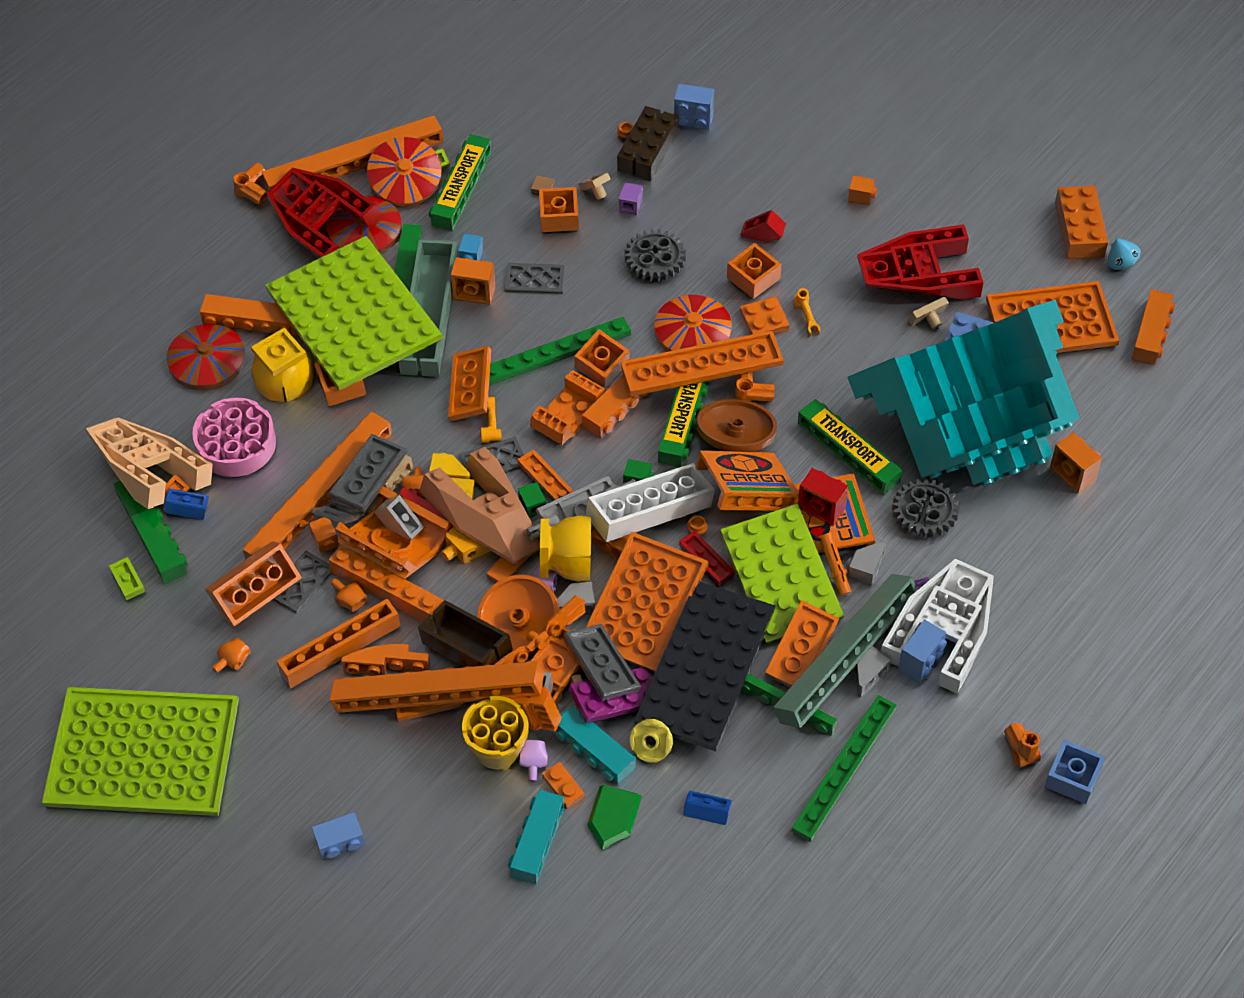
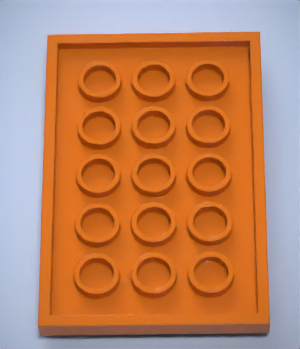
[986,281,1119,353]
[586,532,708,673]

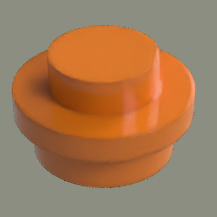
[617,122,634,139]
[687,515,708,535]

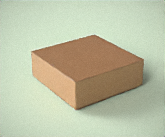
[531,175,555,194]

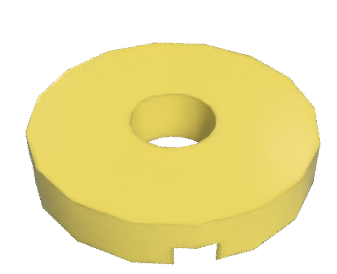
[629,719,673,763]

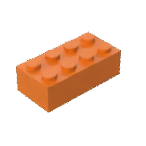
[1055,185,1108,259]
[205,541,302,626]

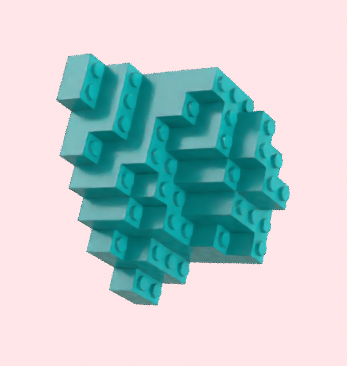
[847,300,1080,486]

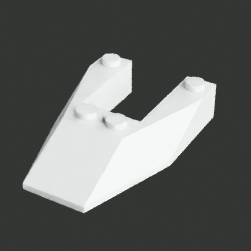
[881,559,994,694]

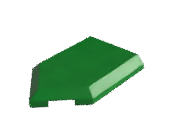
[587,785,642,851]

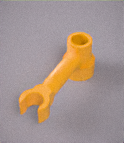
[793,288,820,337]
[480,397,501,443]

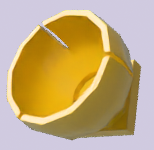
[251,328,315,403]
[540,515,591,582]

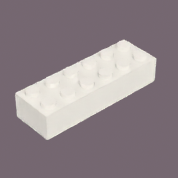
[586,463,715,542]

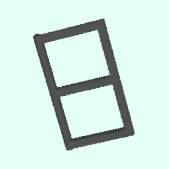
[311,503,368,524]

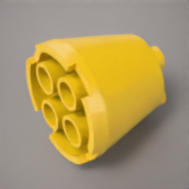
[462,696,529,770]

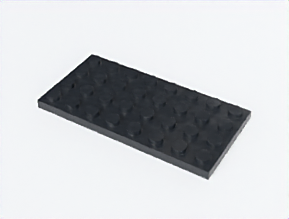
[634,581,775,751]

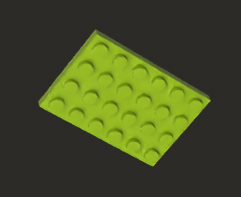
[720,504,844,645]

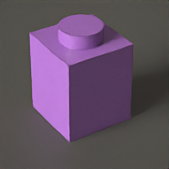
[619,183,643,215]

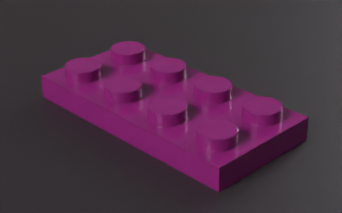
[568,667,652,723]

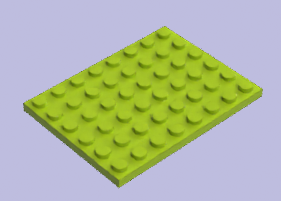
[265,236,443,391]
[42,687,239,816]

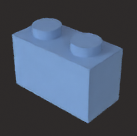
[312,812,365,859]

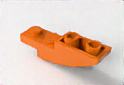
[341,644,430,676]

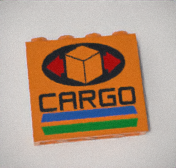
[695,451,799,511]
[794,473,875,553]

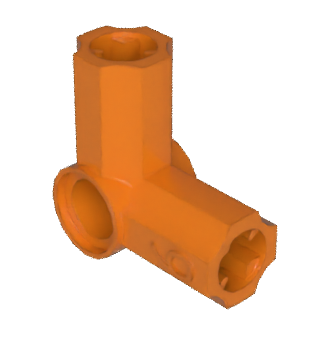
[233,163,268,206]
[734,371,774,402]
[1004,722,1041,768]

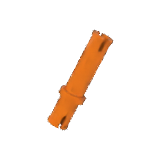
[819,532,852,596]

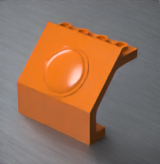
[335,486,453,579]

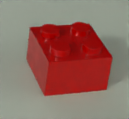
[798,468,848,526]

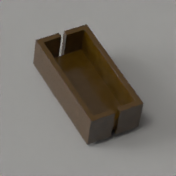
[617,106,679,181]
[418,600,513,667]

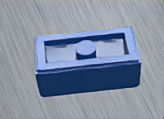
[164,488,209,520]
[683,791,732,825]

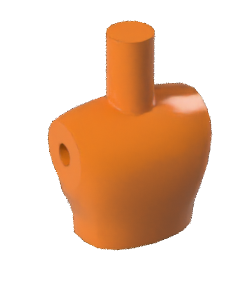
[402,466,424,498]
[331,578,368,612]
[212,638,251,673]

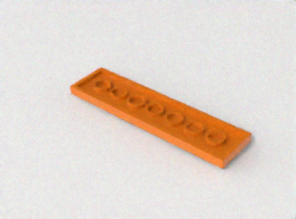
[621,331,784,396]

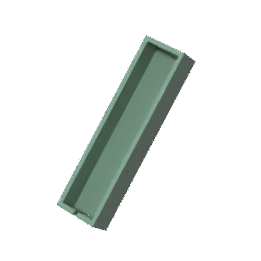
[399,239,458,377]

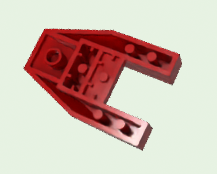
[267,167,384,259]
[857,224,984,300]

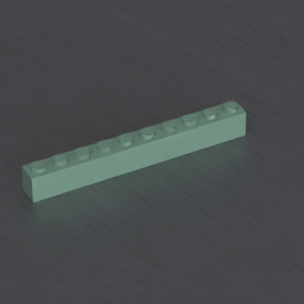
[774,574,917,728]

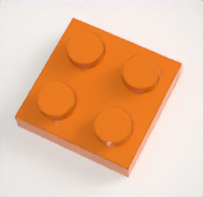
[740,297,790,335]

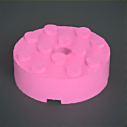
[192,398,276,477]

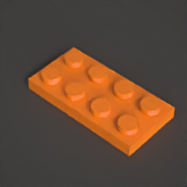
[448,345,491,422]
[764,600,839,688]

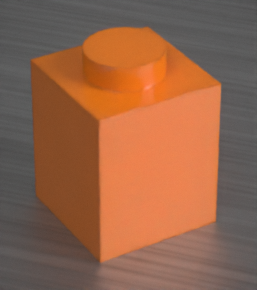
[848,175,877,205]
[309,517,339,553]

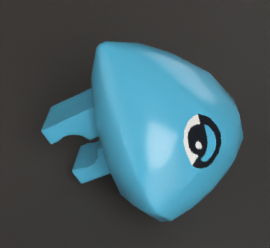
[1108,238,1141,270]

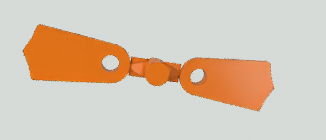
[494,595,586,665]

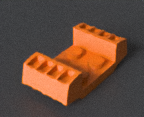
[530,370,605,445]
[531,628,581,707]
[510,687,562,731]

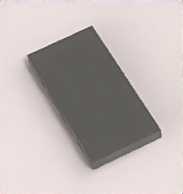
[329,434,407,513]
[563,624,641,701]

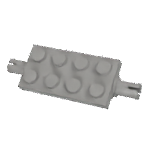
[526,476,636,541]

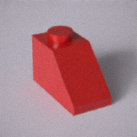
[740,210,786,243]

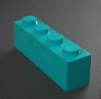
[555,705,636,785]
[508,790,565,884]

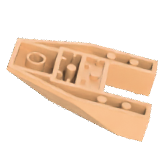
[86,417,213,509]

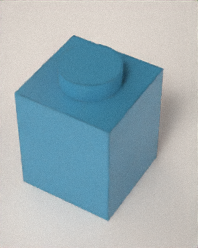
[458,234,483,261]

